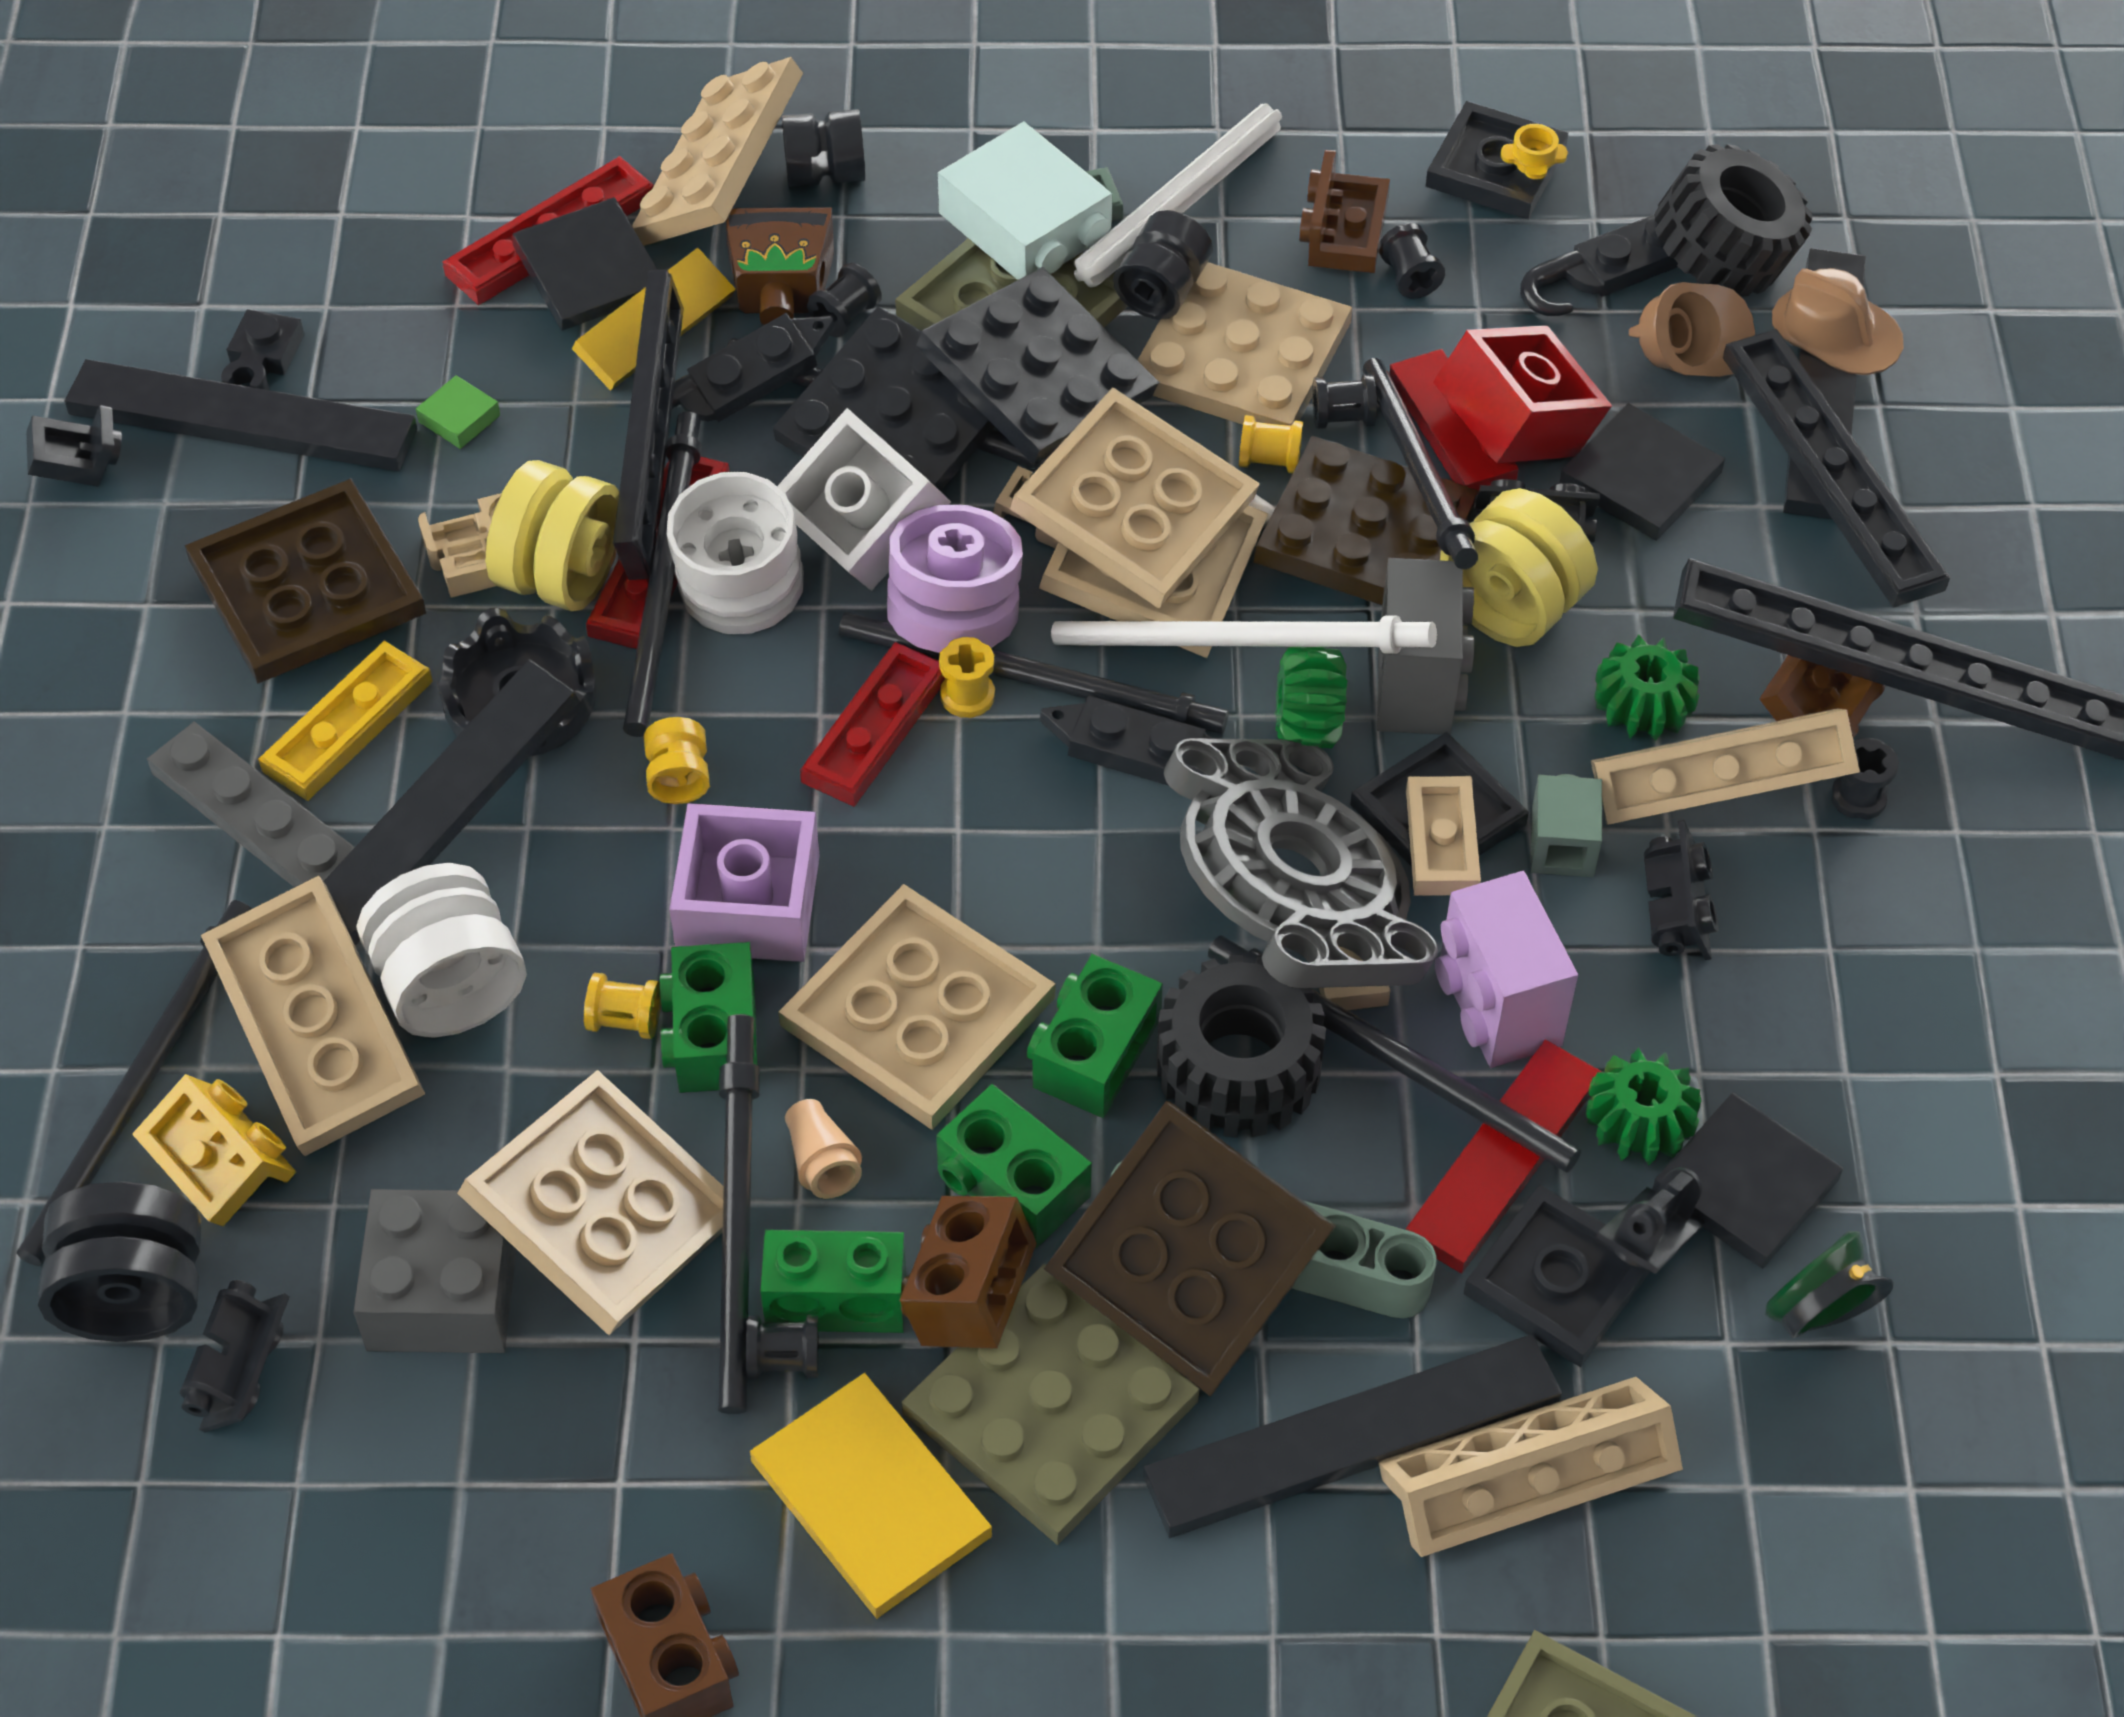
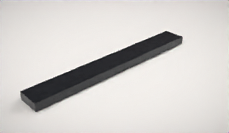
[1673,558,2124,760]

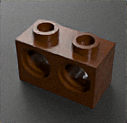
[900,1196,1037,1349]
[590,1553,739,1717]

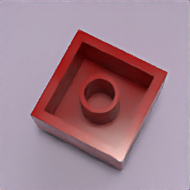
[1433,326,1612,464]

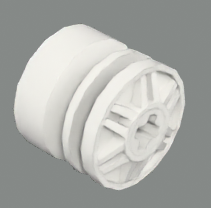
[666,472,804,634]
[356,863,527,1038]

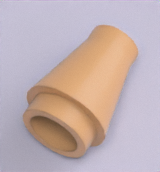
[785,1099,862,1199]

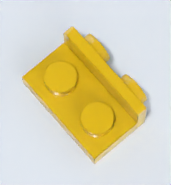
[133,1074,296,1226]

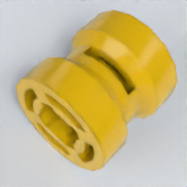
[644,717,710,804]

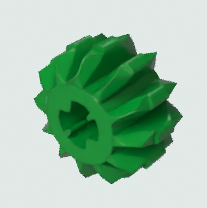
[1594,635,1700,742]
[1275,647,1348,749]
[1586,1047,1702,1166]

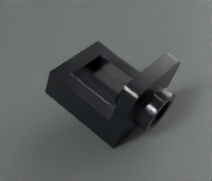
[26,405,122,487]

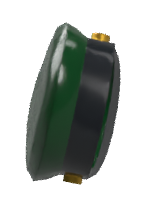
[1765,1231,1894,1338]

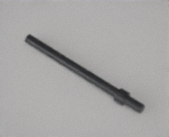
[718,1014,760,1414]

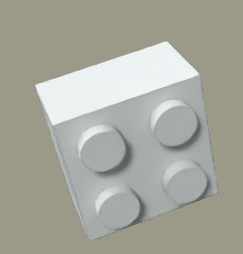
[777,408,951,591]

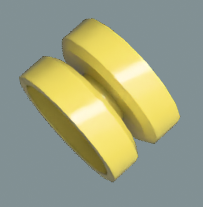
[485,460,619,611]
[1440,488,1598,647]

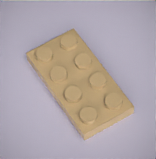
[632,57,803,246]
[201,876,425,1156]

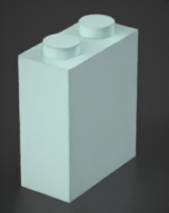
[938,121,1112,280]

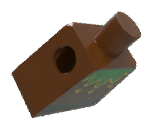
[725,207,834,325]

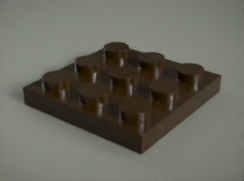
[1253,436,1479,605]
[184,479,427,684]
[1044,1101,1337,1396]

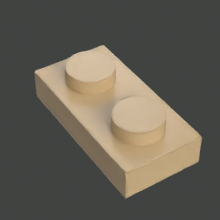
[1406,776,1481,896]

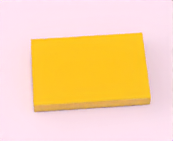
[750,1373,992,1619]

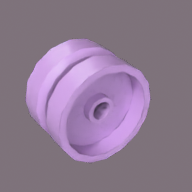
[887,505,1023,653]

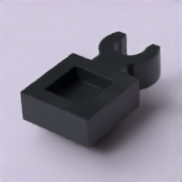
[221,309,305,390]

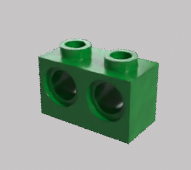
[660,942,758,1093]
[1027,954,1163,1118]
[936,1084,1092,1249]
[760,1230,906,1333]

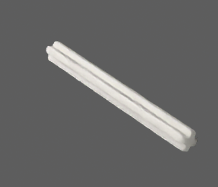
[1074,104,1282,287]

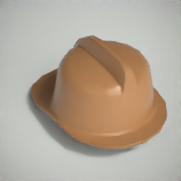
[1772,268,1904,375]
[1629,282,1755,377]

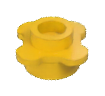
[1501,124,1568,179]

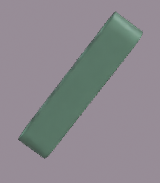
[1111,1161,1436,1319]

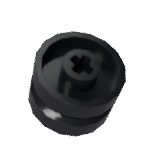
[38,1182,202,1342]

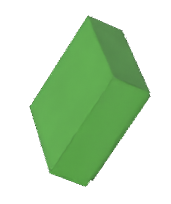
[416,375,500,449]

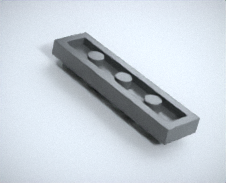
[147,721,355,887]

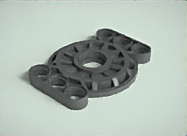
[1164,738,1438,988]

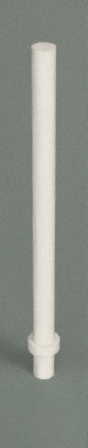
[1051,616,1437,654]

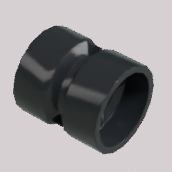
[782,109,865,187]
[1113,210,1213,320]

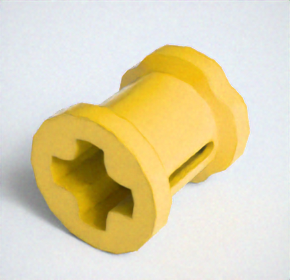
[1239,415,1303,473]
[939,637,995,718]
[584,972,661,1039]

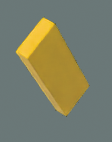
[572,247,736,391]
[258,641,433,801]

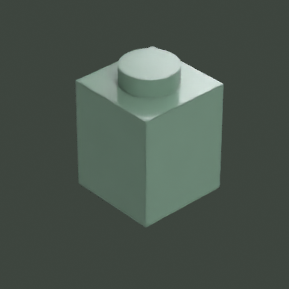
[1531,774,1602,877]

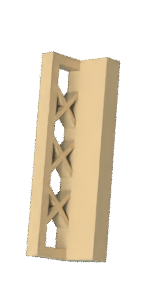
[1591,708,1860,825]
[1378,1377,1683,1557]

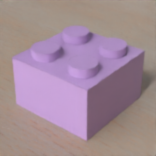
[669,803,820,962]
[1435,871,1578,1068]

